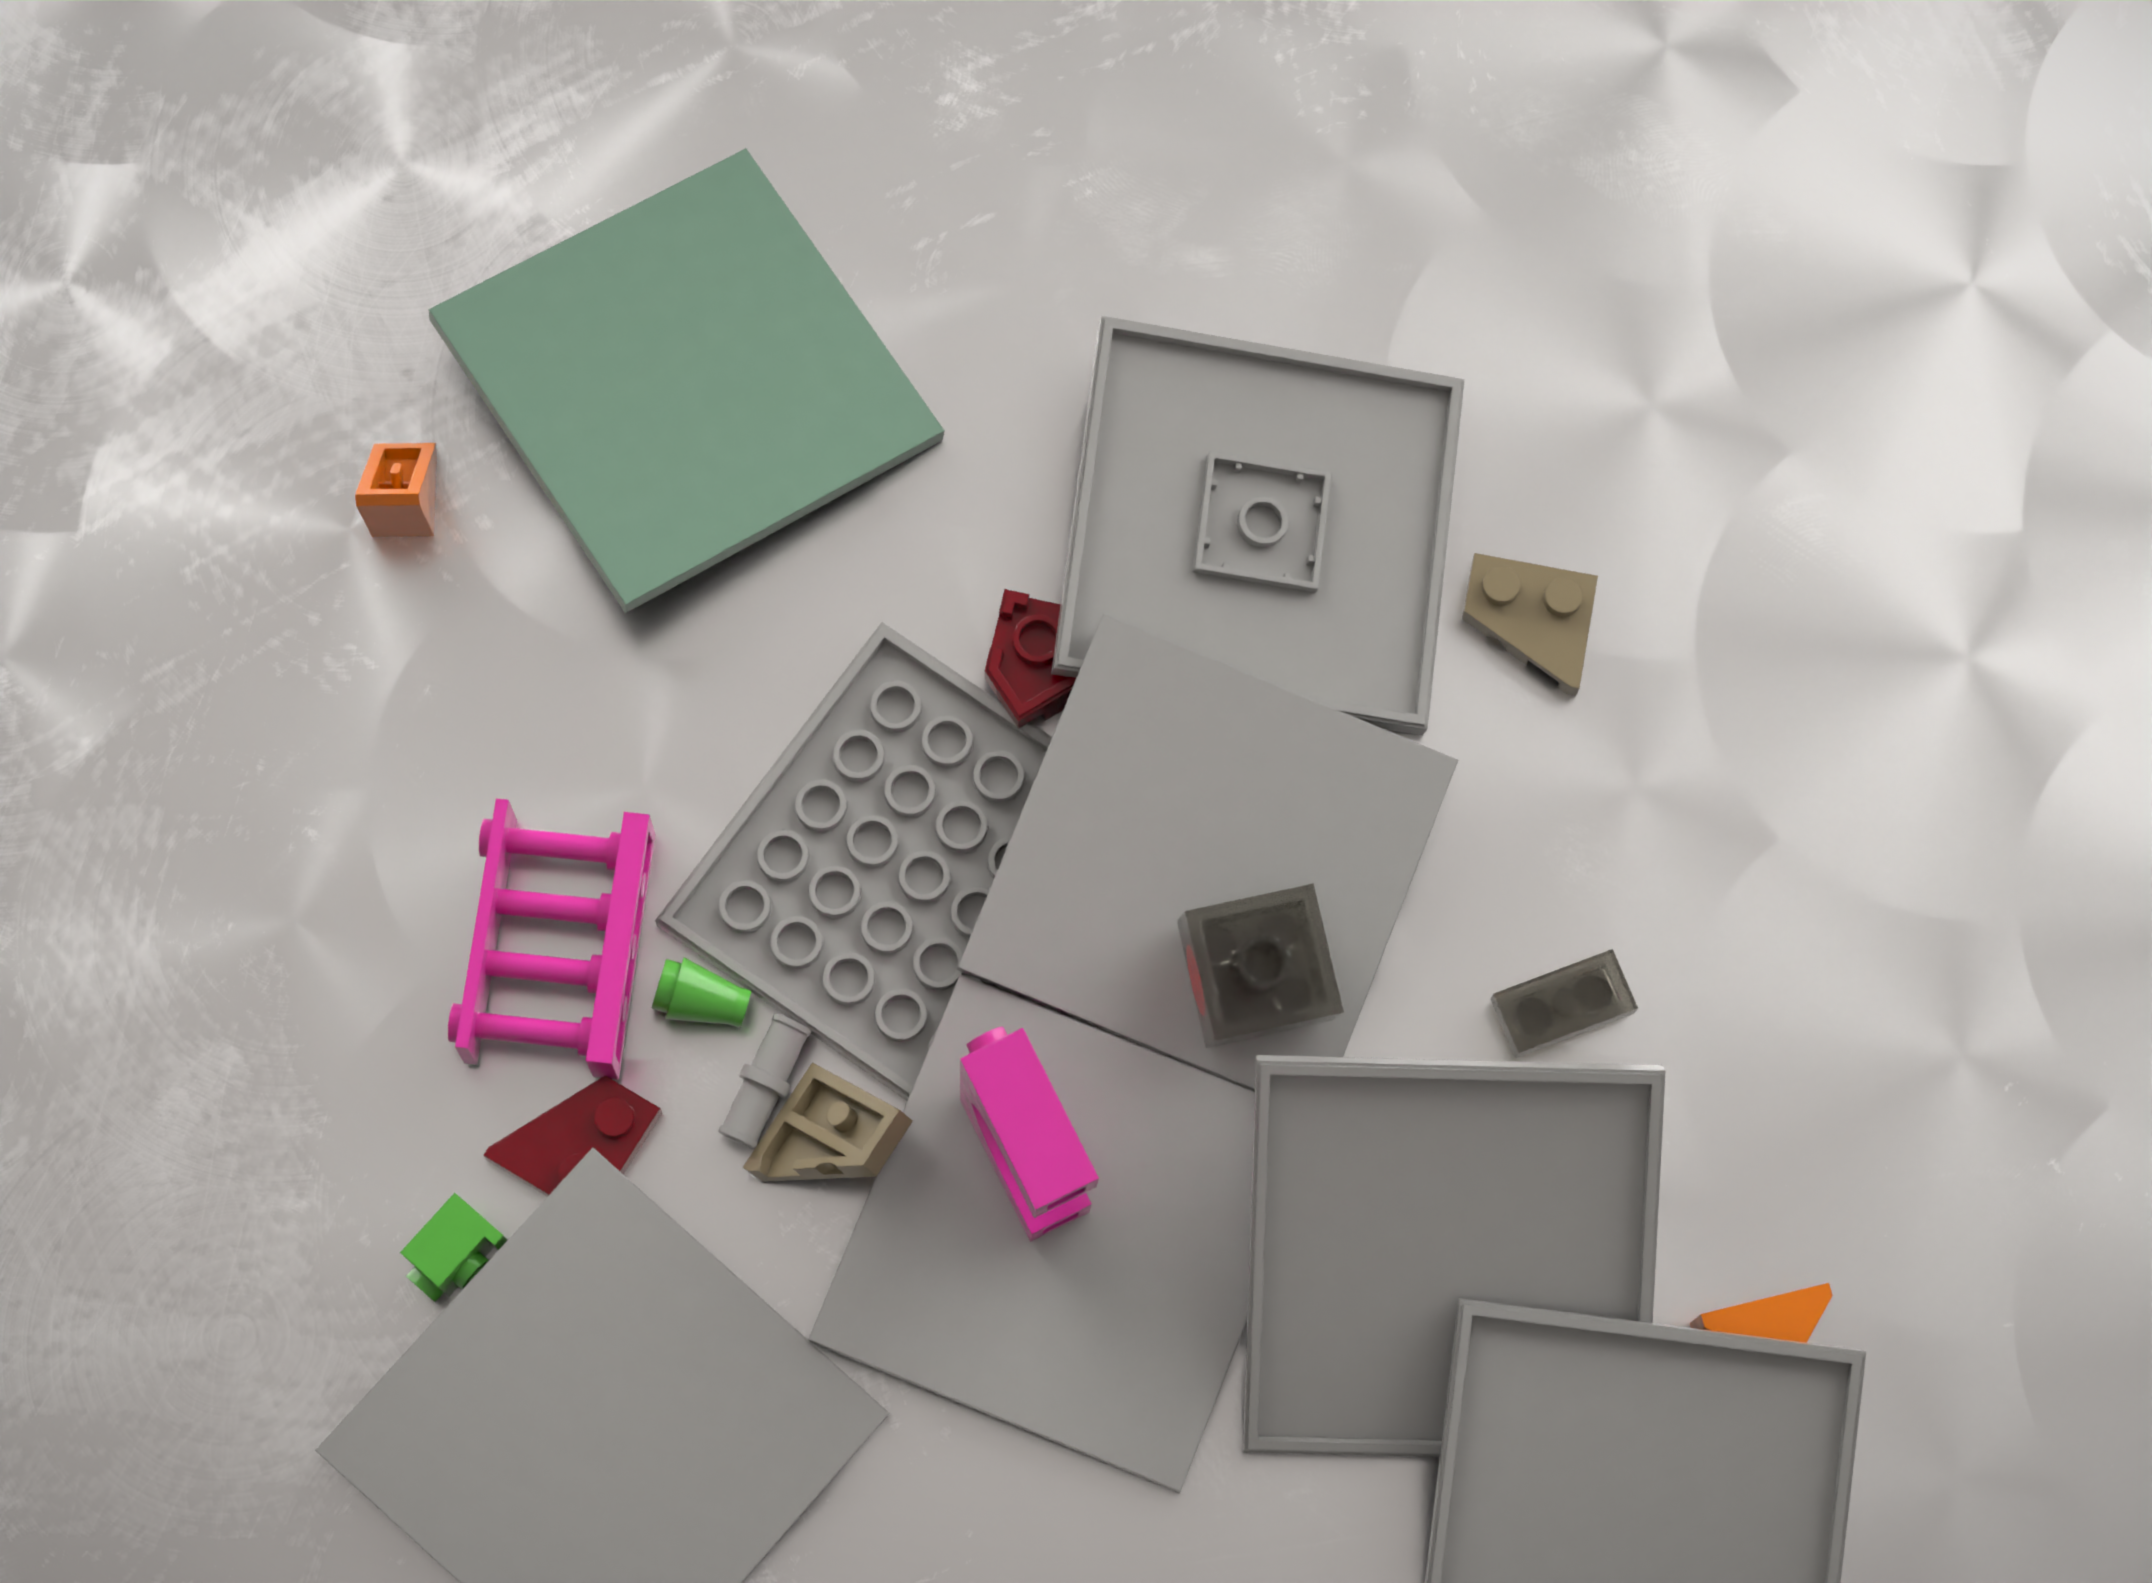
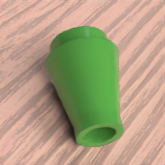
[651,957,752,1028]

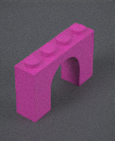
[960,1026,1099,1242]

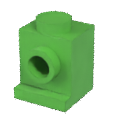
[400,1192,507,1302]

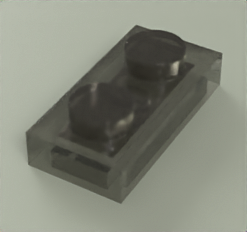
[1490,949,1638,1058]

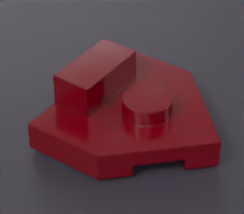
[984,589,1076,729]

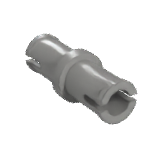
[718,1013,812,1149]

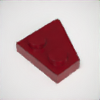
[483,1075,662,1197]

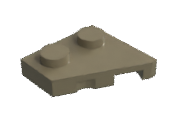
[1462,553,1598,696]
[743,1062,913,1182]

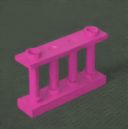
[448,798,656,1080]

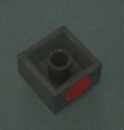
[1177,883,1344,1048]

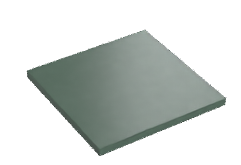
[428,148,945,613]

